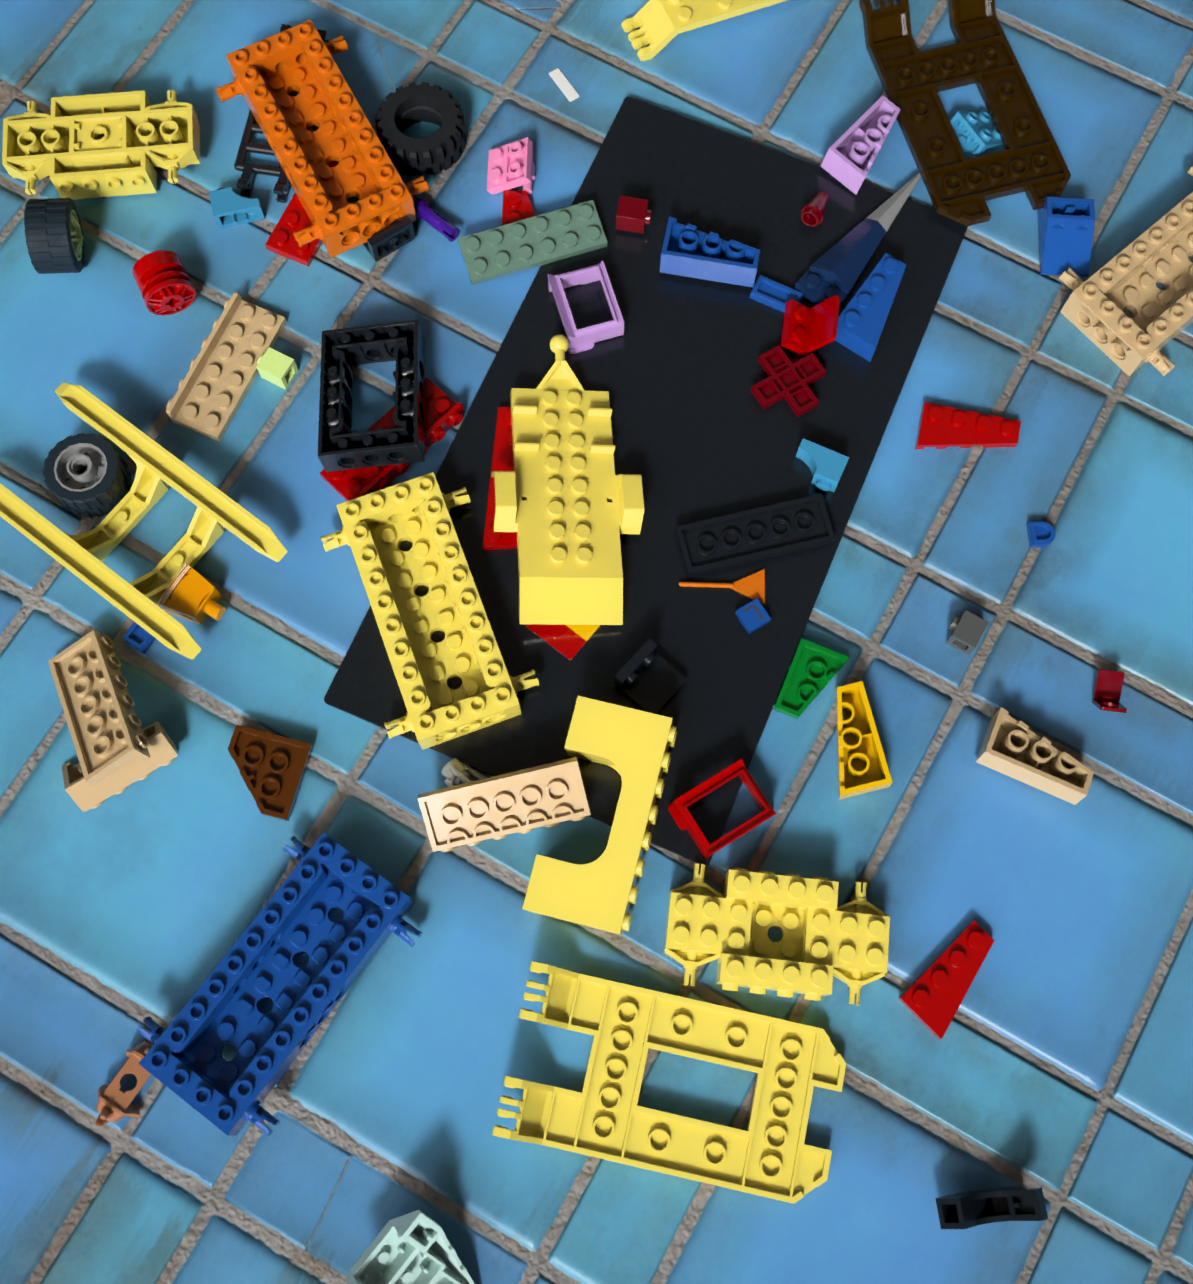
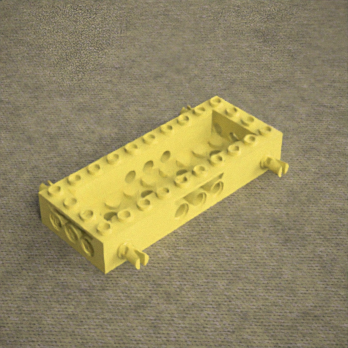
[320,472,539,750]

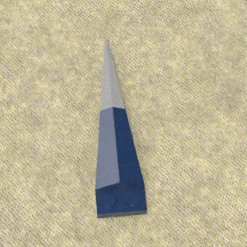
[794,173,921,308]

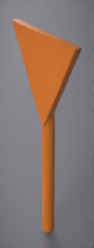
[679,569,765,605]

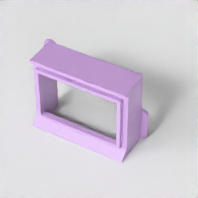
[548,261,624,354]

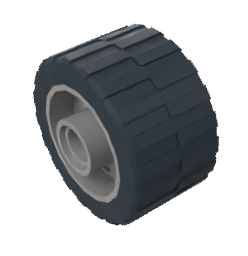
[43,433,132,518]

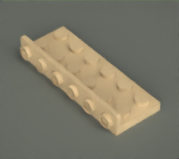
[166,292,287,442]
[48,630,150,785]
[417,757,591,852]

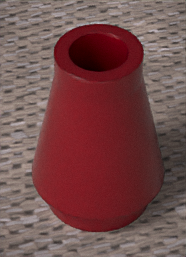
[801,192,829,227]

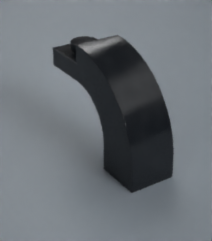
[935,1186,1048,1229]

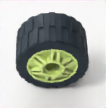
[24,198,84,274]

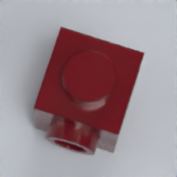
[616,196,652,234]

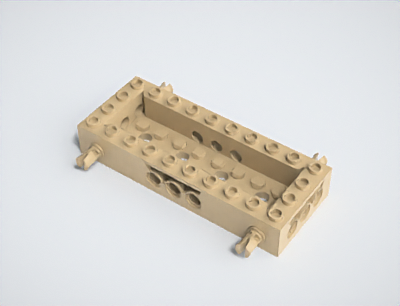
[1059,166,1193,377]

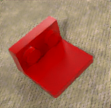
[781,295,840,356]

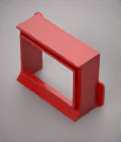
[668,759,777,859]

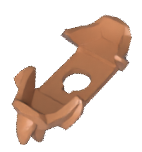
[95,1040,154,1127]

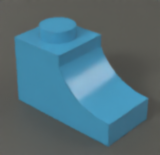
[209,187,265,229]
[796,438,849,492]

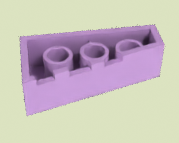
[821,95,901,195]

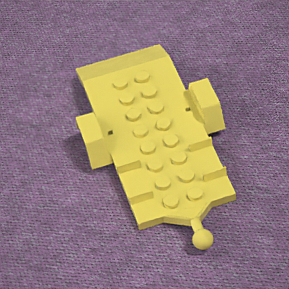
[491,334,644,625]

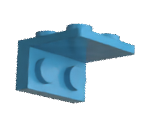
[950,110,1004,159]

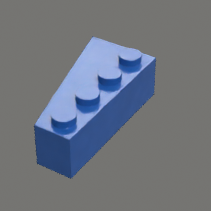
[660,216,760,288]
[835,253,906,362]

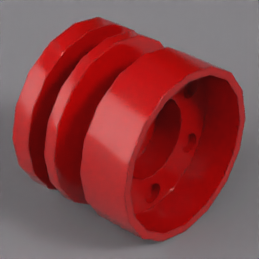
[132,250,196,316]

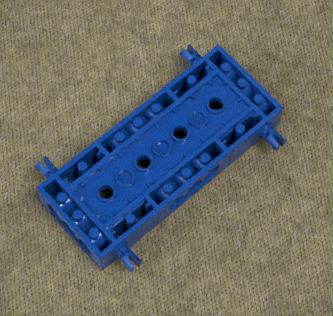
[136,833,422,1136]

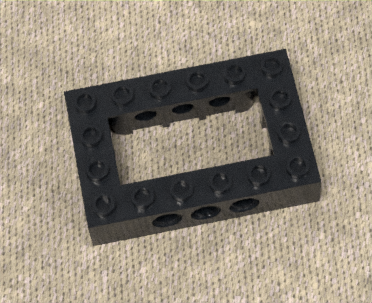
[318,319,425,472]

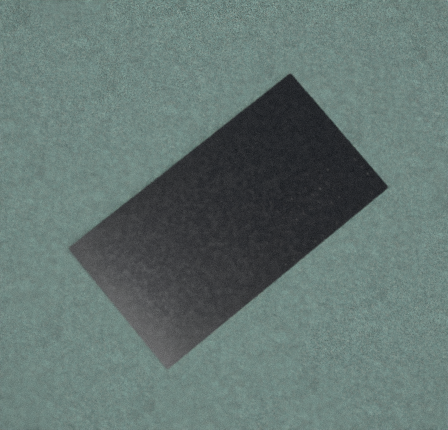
[324,97,968,866]

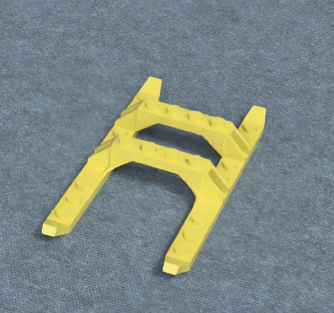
[0,382,288,660]

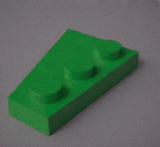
[773,638,850,719]

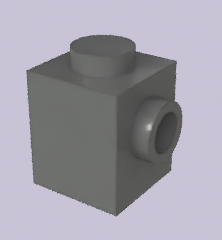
[946,610,989,655]

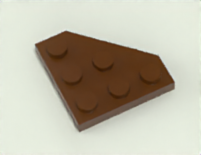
[228,724,313,822]

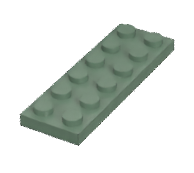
[457,200,608,285]

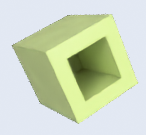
[256,347,299,390]

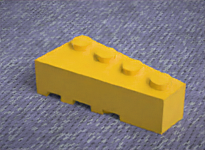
[835,681,893,800]

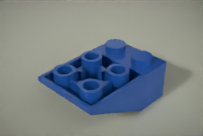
[1038,197,1095,277]

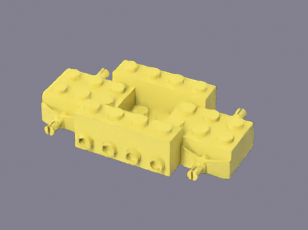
[2,90,200,200]
[664,864,890,1005]

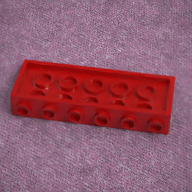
[320,377,465,501]

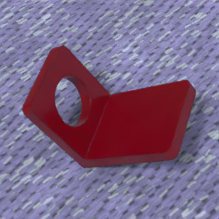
[1092,669,1127,713]

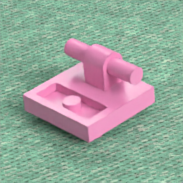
[487,137,535,195]

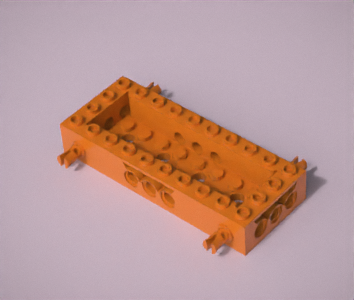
[215,20,429,258]

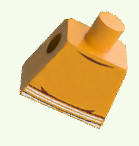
[157,563,226,624]

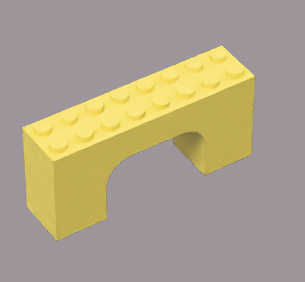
[522,696,677,936]

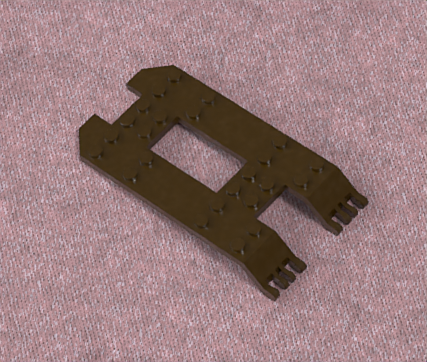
[859,0,1071,226]

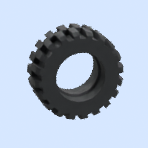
[375,82,466,177]

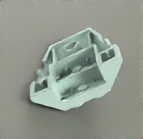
[346,1210,474,1284]

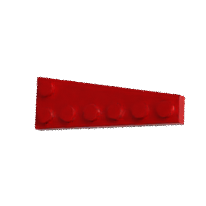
[483,407,517,551]

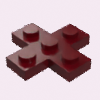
[750,345,826,418]

